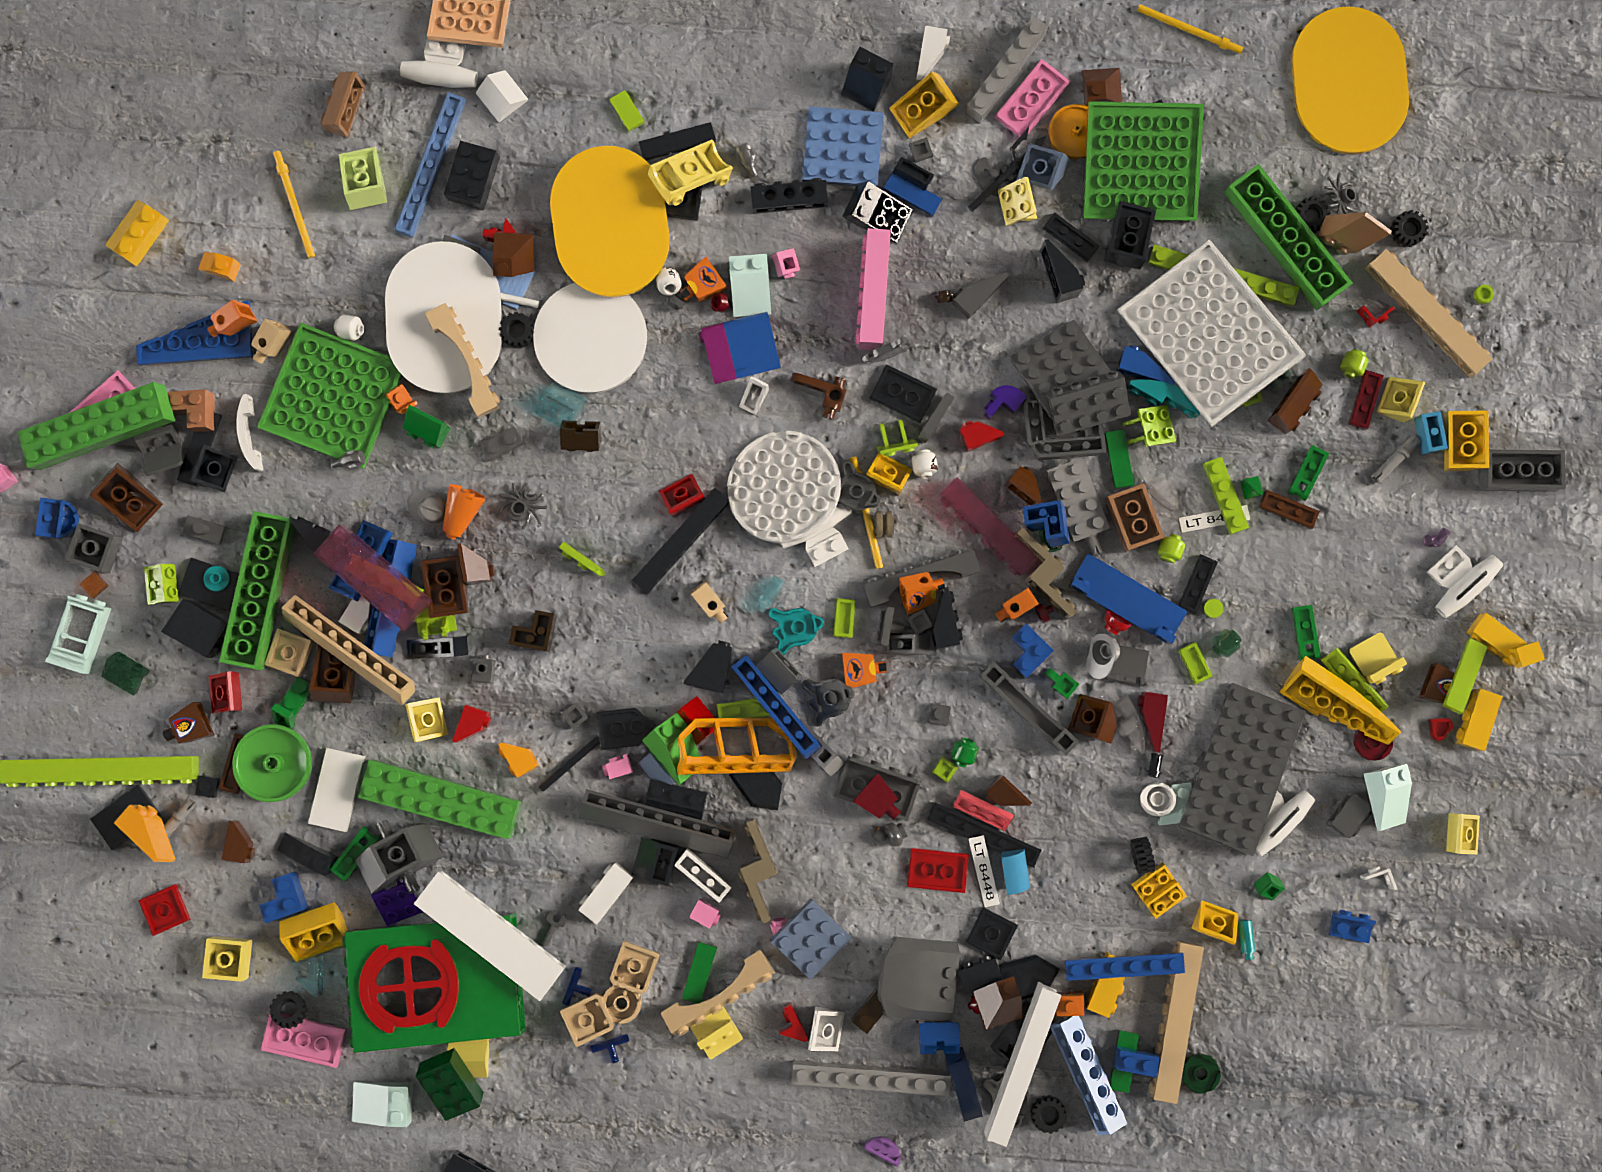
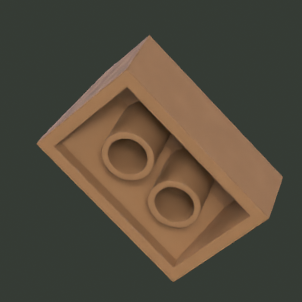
[321,71,365,138]

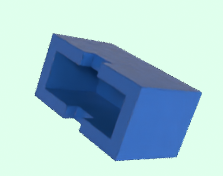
[919,1021,960,1054]
[1113,1046,1160,1077]

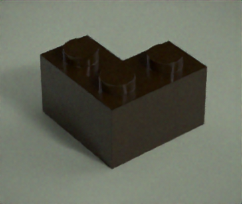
[509,610,557,652]

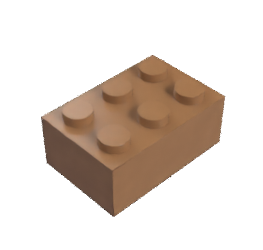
[1105,483,1164,553]

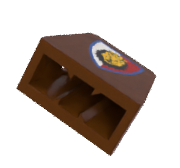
[1418,663,1470,703]
[163,702,215,744]

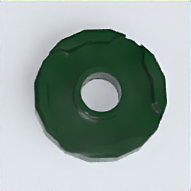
[1182,1053,1221,1094]

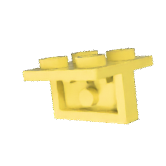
[998,177,1037,226]
[690,1006,743,1059]

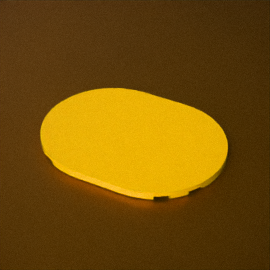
[1291,7,1409,154]
[550,146,670,297]

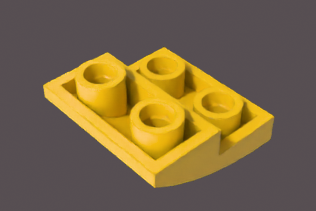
[1131,862,1187,919]

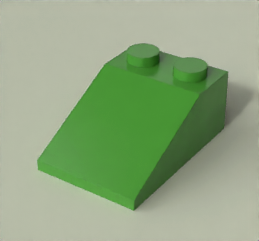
[642,713,700,785]

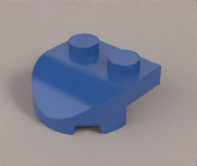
[35,497,79,539]

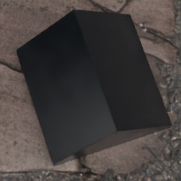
[189,444,237,493]

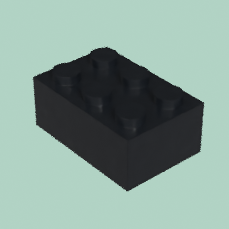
[444,140,500,210]

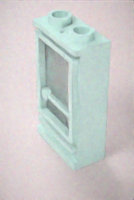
[45,594,112,674]

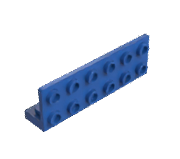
[1069,554,1187,644]

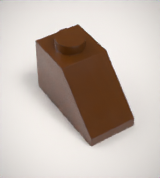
[221,820,255,864]

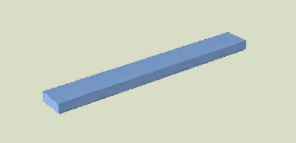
[395,92,466,238]

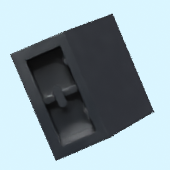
[631,837,679,886]

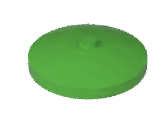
[232,724,312,802]

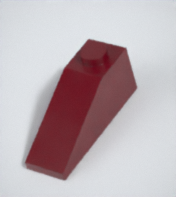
[1137,692,1168,753]

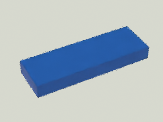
[884,173,942,217]

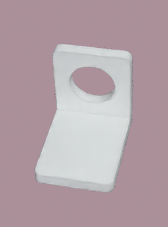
[1360,866,1397,891]

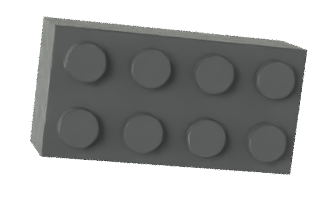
[1480,449,1566,492]

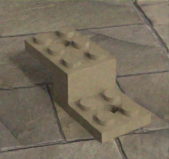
[1013,528,1077,620]
[738,818,777,924]

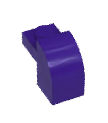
[984,385,1027,420]

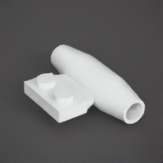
[400,38,478,88]
[780,503,851,567]
[1427,545,1503,618]
[1255,790,1315,856]

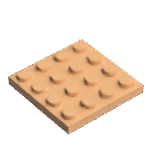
[427,0,510,48]

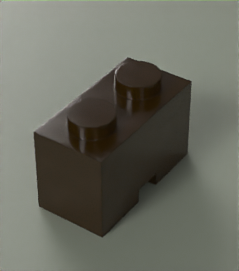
[560,420,601,452]
[851,988,884,1034]

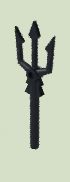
[968,127,1047,212]

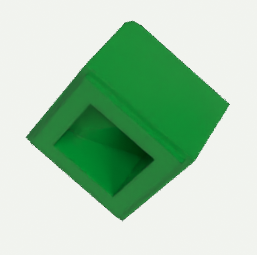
[1240,476,1263,499]
[1254,872,1285,901]

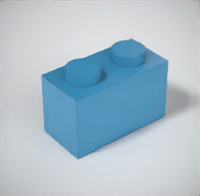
[1414,411,1448,455]

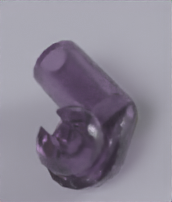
[1423,528,1450,548]

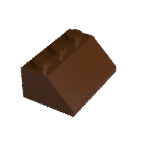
[1267,368,1323,434]

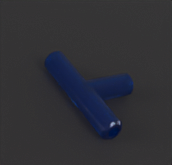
[562,967,591,1006]
[590,1034,629,1064]

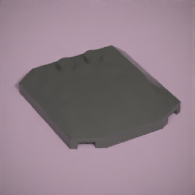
[1023,389,1107,460]
[877,936,960,1021]

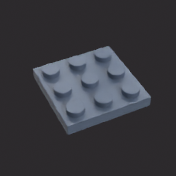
[770,898,851,980]

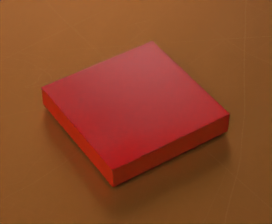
[138,884,191,936]

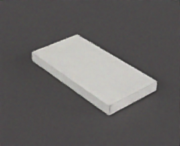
[308,748,365,832]

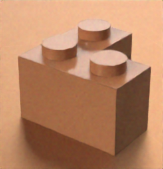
[168,389,215,432]

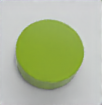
[1473,284,1494,304]
[1203,599,1223,618]

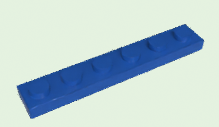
[1065,952,1185,981]

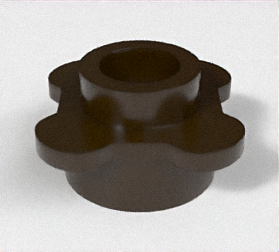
[935,290,954,303]

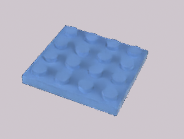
[803,106,884,187]

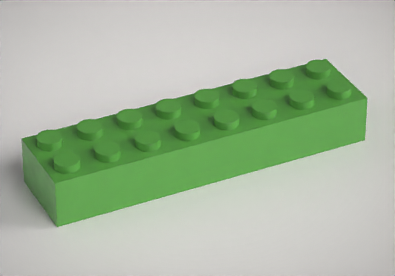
[1224,164,1353,311]
[17,382,175,470]
[219,511,296,671]
[358,760,522,839]

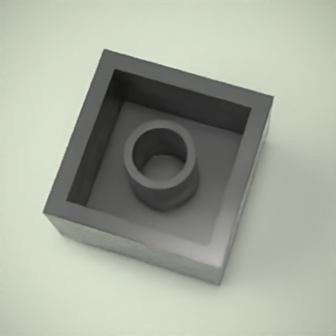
[65,523,122,574]

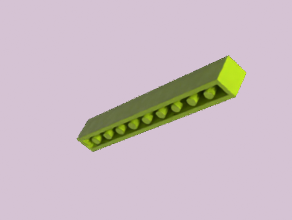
[0,756,199,787]

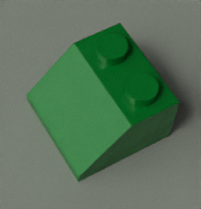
[403,405,451,449]

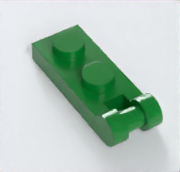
[1287,445,1329,501]
[1291,605,1320,661]
[330,826,380,882]

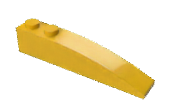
[1280,656,1401,745]

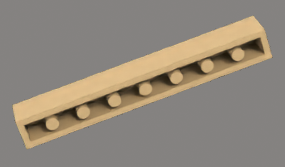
[1364,249,1493,378]
[282,595,415,705]
[1148,941,1204,1104]

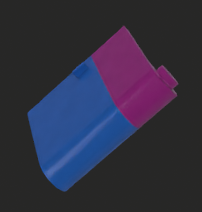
[698,312,781,384]

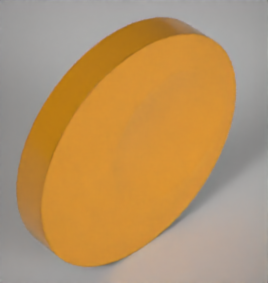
[1048,104,1088,159]

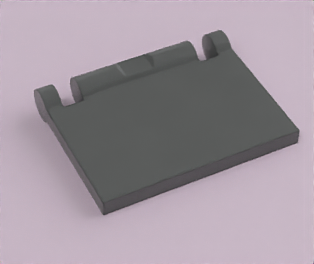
[1106,645,1149,687]

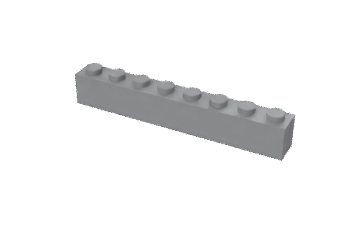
[792,1060,951,1096]

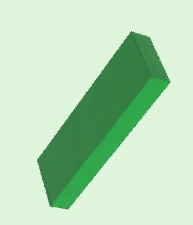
[1105,429,1134,489]
[682,941,717,1004]
[1109,1030,1139,1093]

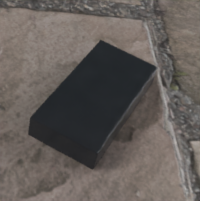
[892,157,934,191]

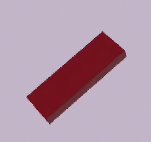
[1348,370,1384,430]

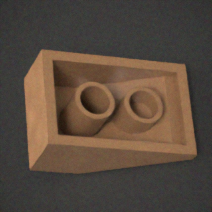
[1317,212,1392,255]

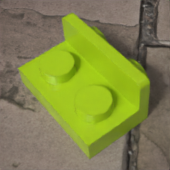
[144,564,179,605]

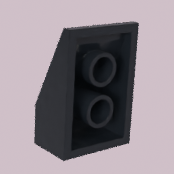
[1104,201,1156,270]
[1040,239,1085,303]

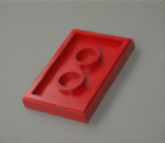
[907,848,969,893]

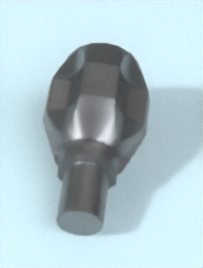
[735,143,758,178]
[331,450,365,469]

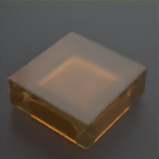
[80,571,109,598]

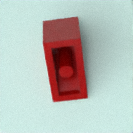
[959,420,1004,452]
[452,705,491,743]

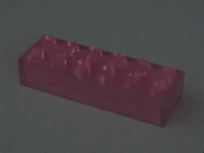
[313,524,433,631]

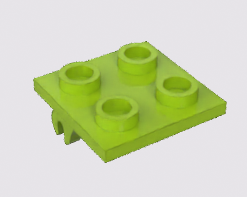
[1122,405,1176,447]
[876,419,919,457]
[414,597,457,641]

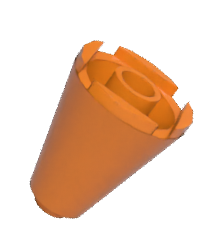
[442,484,486,539]

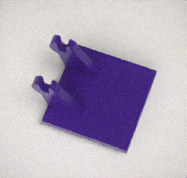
[371,880,423,926]

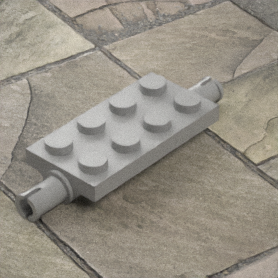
[1046,458,1110,556]

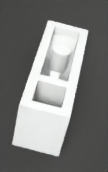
[915,26,950,85]

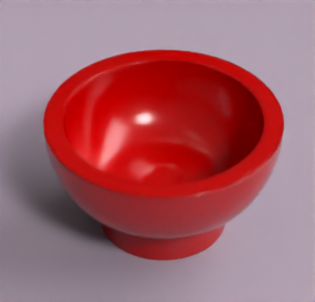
[1104,610,1131,635]

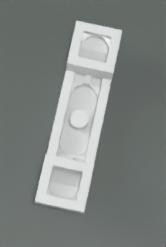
[236,394,263,472]

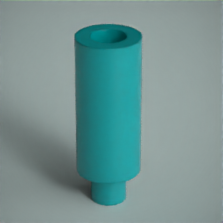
[1238,920,1256,960]

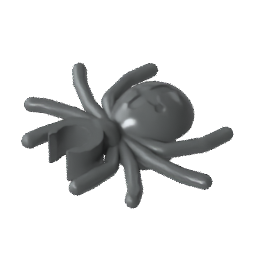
[1324,173,1359,214]
[498,483,547,530]

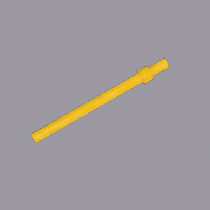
[1137,4,1243,54]
[273,151,315,259]
[849,457,883,569]

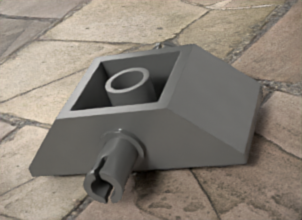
[356,820,443,895]

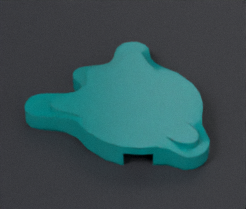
[768,608,824,655]

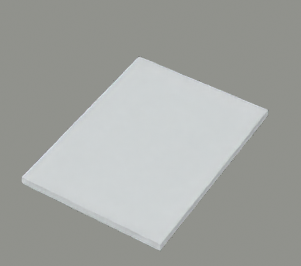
[1117,240,1306,427]

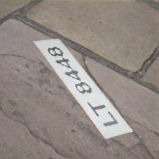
[1179,505,1250,533]
[969,835,1000,907]

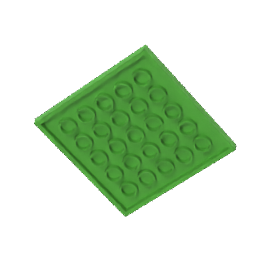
[1083,102,1204,221]
[257,322,403,469]

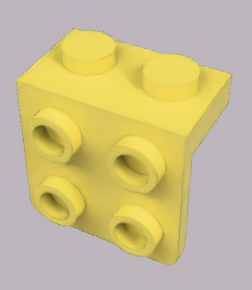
[1349,633,1407,685]

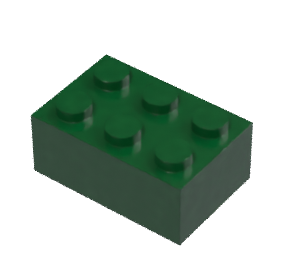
[415,1048,484,1121]

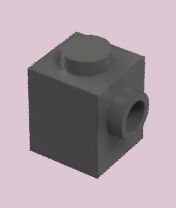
[471,655,496,683]

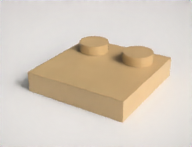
[264,628,314,677]

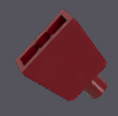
[853,773,901,820]

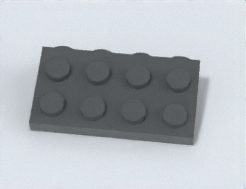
[1046,371,1131,437]
[834,754,922,822]

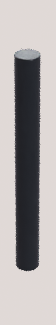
[539,736,600,792]

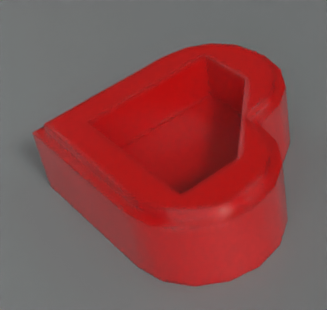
[1428,718,1454,741]

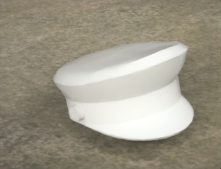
[1140,782,1176,816]

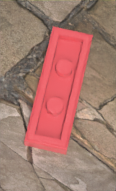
[952,790,1014,831]

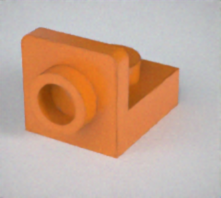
[385,384,418,415]

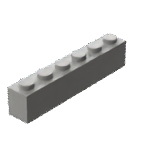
[965,16,1048,124]

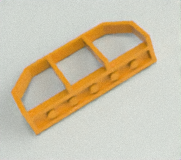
[677,717,797,775]

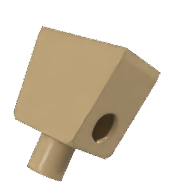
[251,319,293,364]
[689,581,728,624]

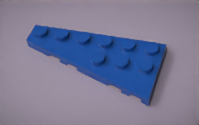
[136,300,253,366]

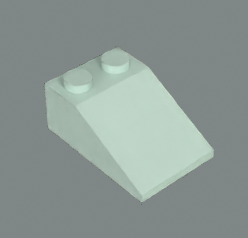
[729,254,771,318]
[1364,764,1412,831]
[352,1081,413,1127]

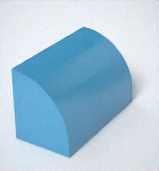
[1001,849,1030,895]

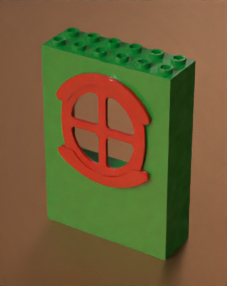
[342,913,526,1053]

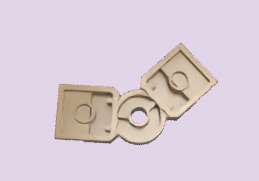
[560,940,661,1047]

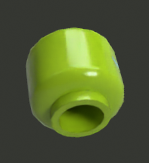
[1340,349,1369,379]
[1157,534,1186,563]

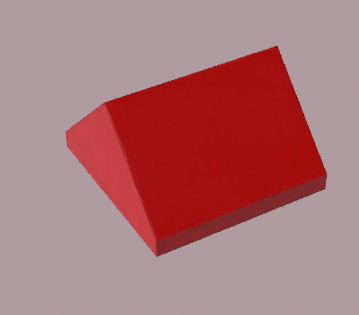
[658,474,705,517]
[209,671,242,714]
[671,696,715,746]

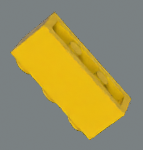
[1466,613,1527,667]
[1456,688,1503,751]
[1085,952,1128,1018]

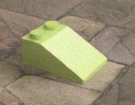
[339,147,387,210]

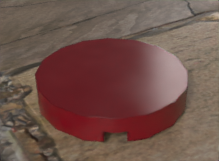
[1353,730,1393,761]

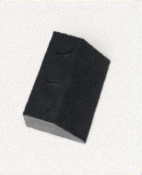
[645,779,708,820]

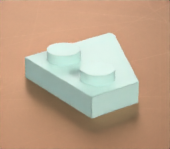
[1158,782,1192,826]

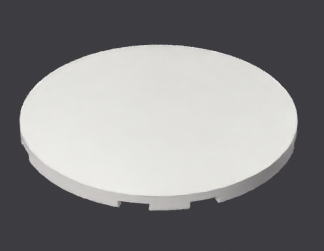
[533,283,647,394]
[727,431,841,543]

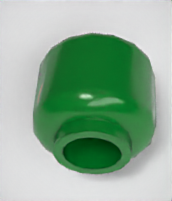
[951,737,979,767]

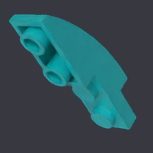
[1126,380,1200,418]

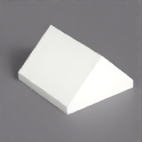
[476,71,528,122]
[808,1006,845,1051]

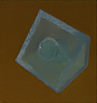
[536,381,587,427]

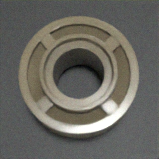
[874,511,894,538]

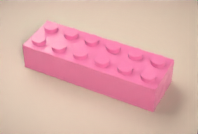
[855,228,891,351]

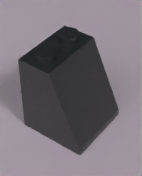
[841,47,893,112]
[161,599,228,658]
[684,640,734,694]

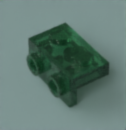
[101,652,150,696]

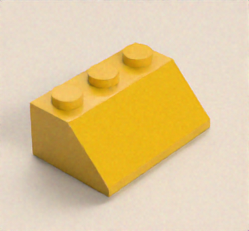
[105,199,169,266]
[1444,411,1489,471]
[279,902,348,962]

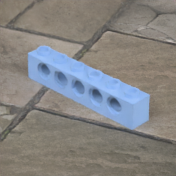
[1050,1016,1127,1135]

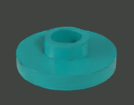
[204,566,230,591]

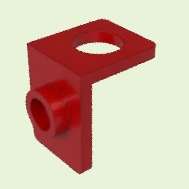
[1356,305,1395,328]

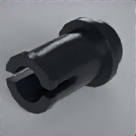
[1146,753,1164,778]

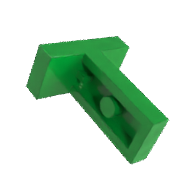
[271,677,310,729]

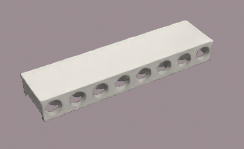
[414,871,566,1001]
[984,982,1061,1147]

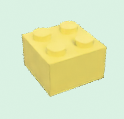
[202,936,253,982]

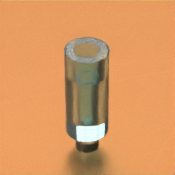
[757,575,785,613]

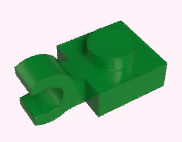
[1044,668,1079,699]

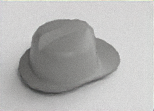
[408,491,447,526]
[1086,633,1120,679]

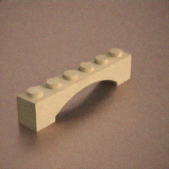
[425,303,500,418]
[661,950,775,1036]

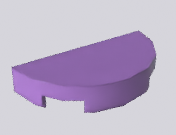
[863,1136,900,1167]

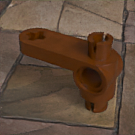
[790,373,847,420]

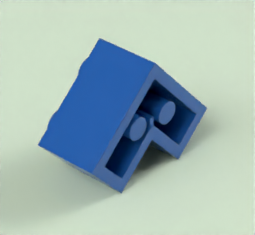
[1023,500,1070,547]
[1011,623,1054,679]
[259,872,309,924]

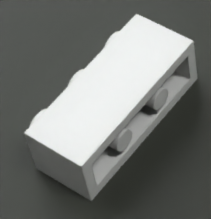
[674,849,732,903]
[579,862,635,925]

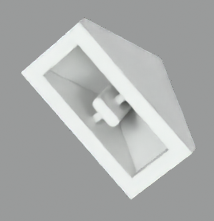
[739,376,769,415]

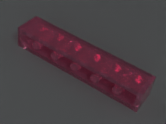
[940,477,1038,576]

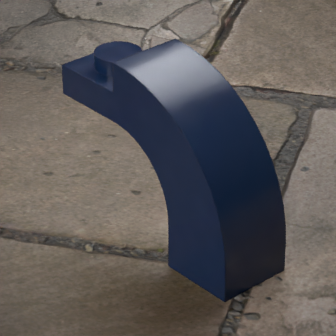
[945,1046,983,1122]

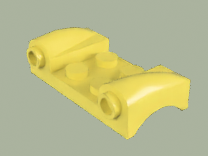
[647,140,733,206]

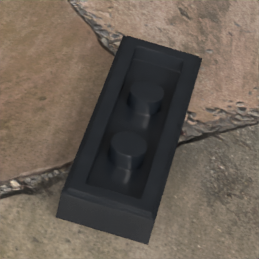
[1043,212,1100,262]
[1178,554,1218,614]

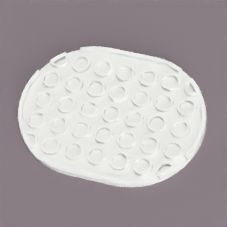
[385,241,502,394]

